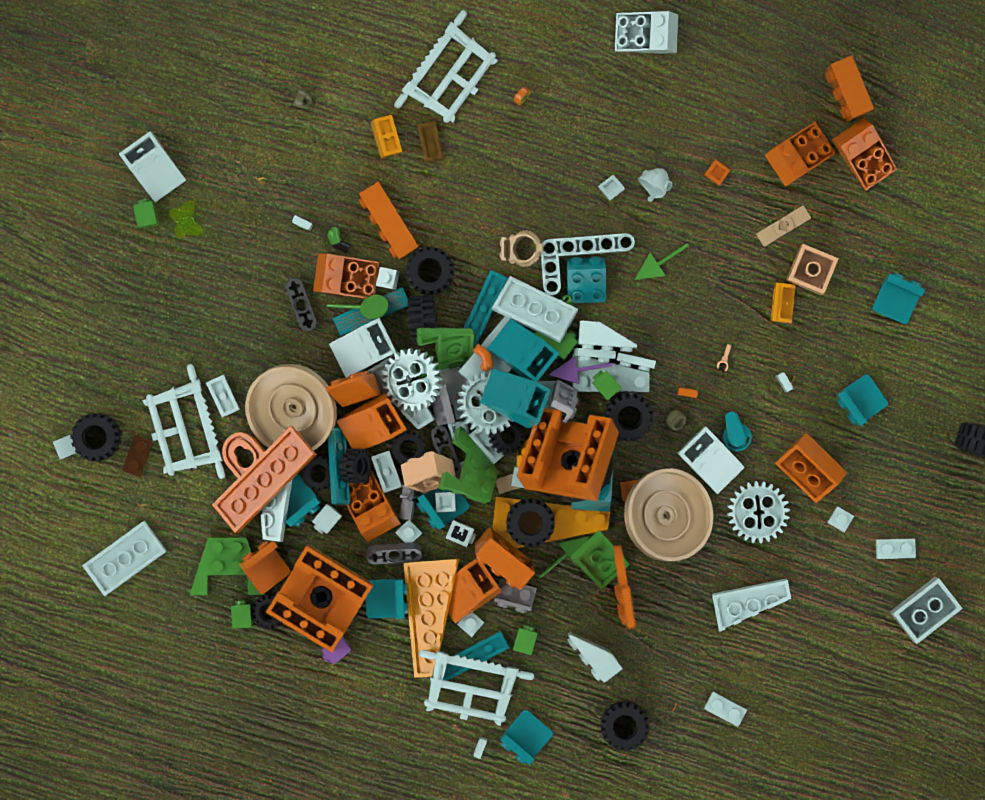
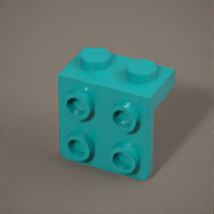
[567,256,606,303]
[872,272,925,324]
[836,374,888,426]
[285,474,321,527]
[416,488,470,530]
[366,579,408,619]
[500,710,553,765]

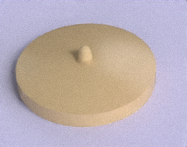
[245,364,337,450]
[624,469,713,562]

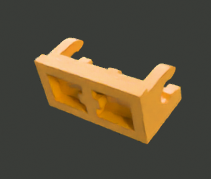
[371,115,402,159]
[770,282,796,323]

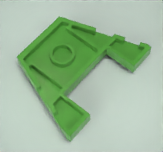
[415,328,474,383]
[438,426,499,504]
[190,537,266,595]

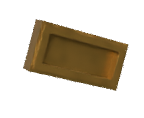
[417,121,444,163]

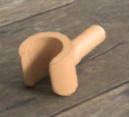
[717,344,732,372]

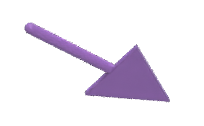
[549,356,613,384]

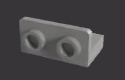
[550,380,579,424]
[431,385,456,426]
[494,578,537,613]

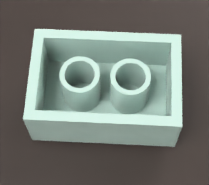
[890,577,963,644]

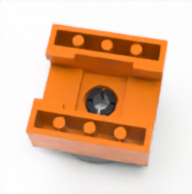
[517,408,619,502]
[266,544,374,653]

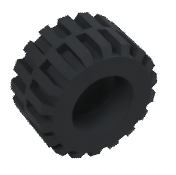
[406,246,454,295]
[408,294,438,344]
[604,391,654,442]
[70,413,122,461]
[954,422,985,457]
[507,498,555,547]
[600,701,649,751]

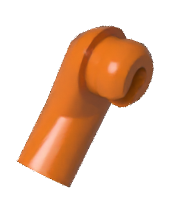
[472,344,494,372]

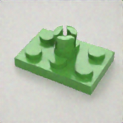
[571,530,630,590]

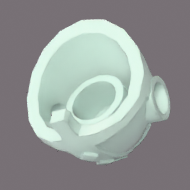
[638,168,672,202]

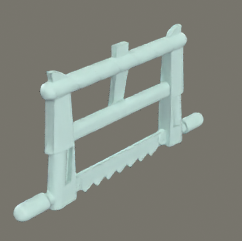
[394,10,498,123]
[142,364,225,479]
[419,650,534,726]

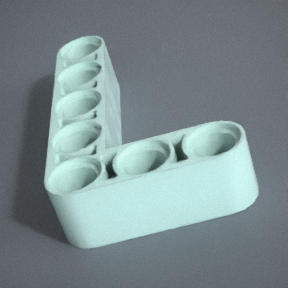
[541,233,635,296]

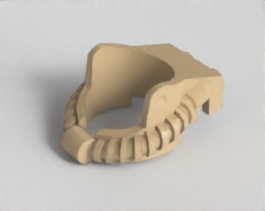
[500,230,543,267]

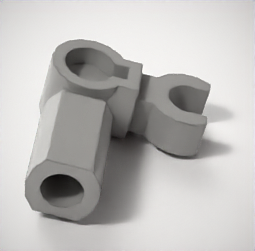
[399,484,418,520]

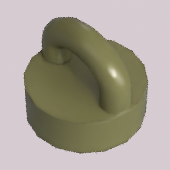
[293,88,312,108]
[665,410,686,430]

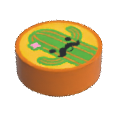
[513,86,531,106]

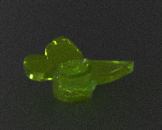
[169,200,203,238]

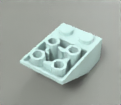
[615,11,678,54]
[119,132,186,203]
[329,318,397,378]
[578,321,637,352]
[677,426,745,494]
[567,632,622,683]

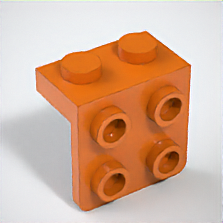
[238,540,290,594]

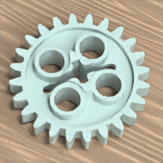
[382,348,443,411]
[457,372,514,435]
[727,481,790,543]

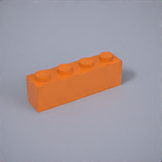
[358,182,419,260]

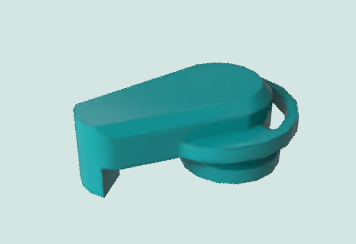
[723,412,752,451]

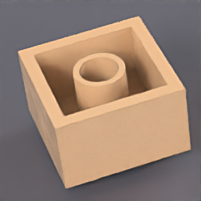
[786,244,839,295]
[401,452,456,494]

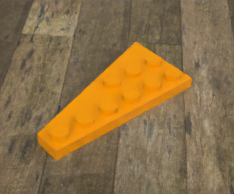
[492,497,610,548]
[403,559,459,678]

